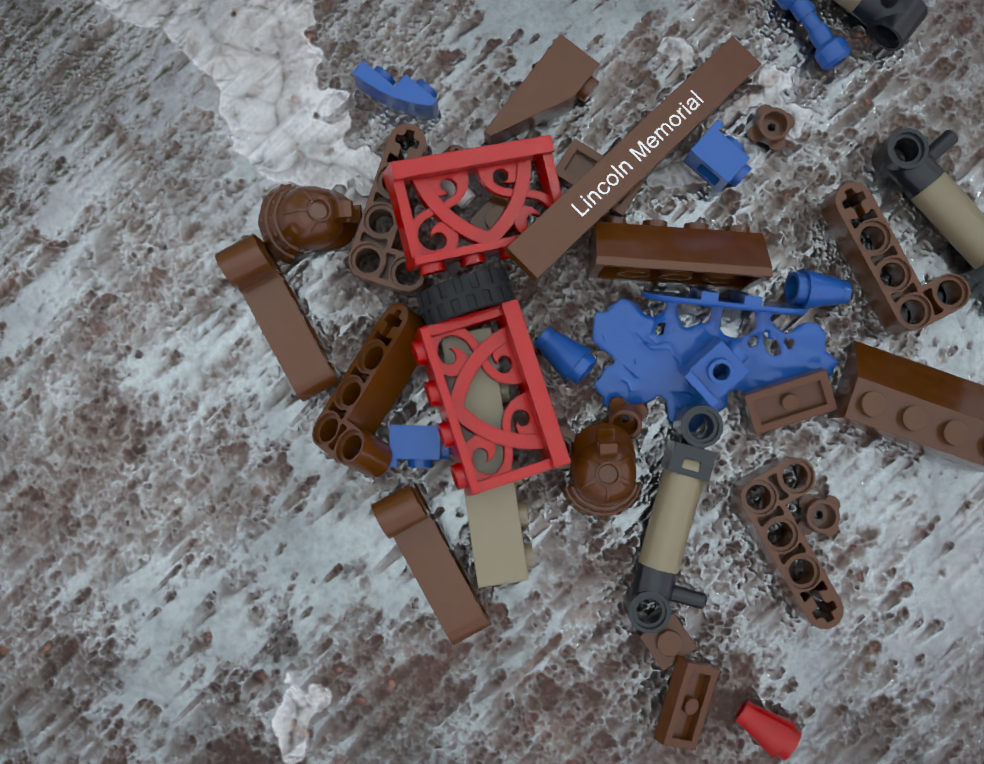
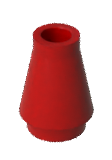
[734,699,802,761]

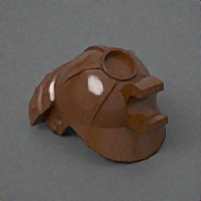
[258,184,362,264]
[560,422,643,519]

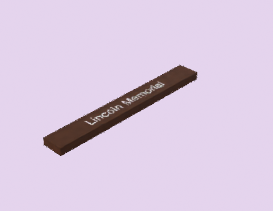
[505,36,761,282]

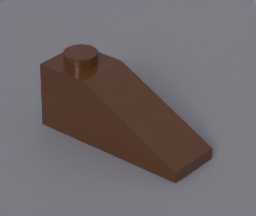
[484,34,600,145]

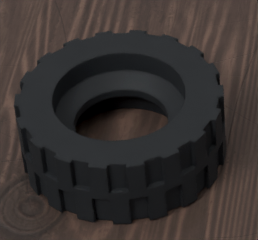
[417,267,516,326]

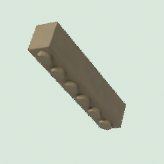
[442,328,535,588]

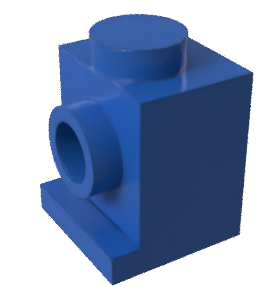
[683,119,752,193]
[678,337,750,407]
[389,425,450,468]

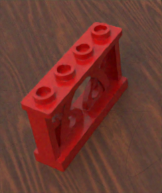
[382,135,562,276]
[411,299,571,496]

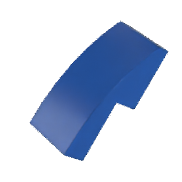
[352,60,439,119]

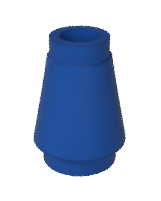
[784,268,852,309]
[534,327,597,385]

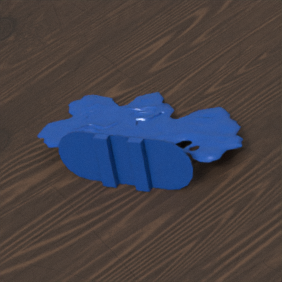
[592,286,838,434]

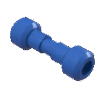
[775,0,851,71]

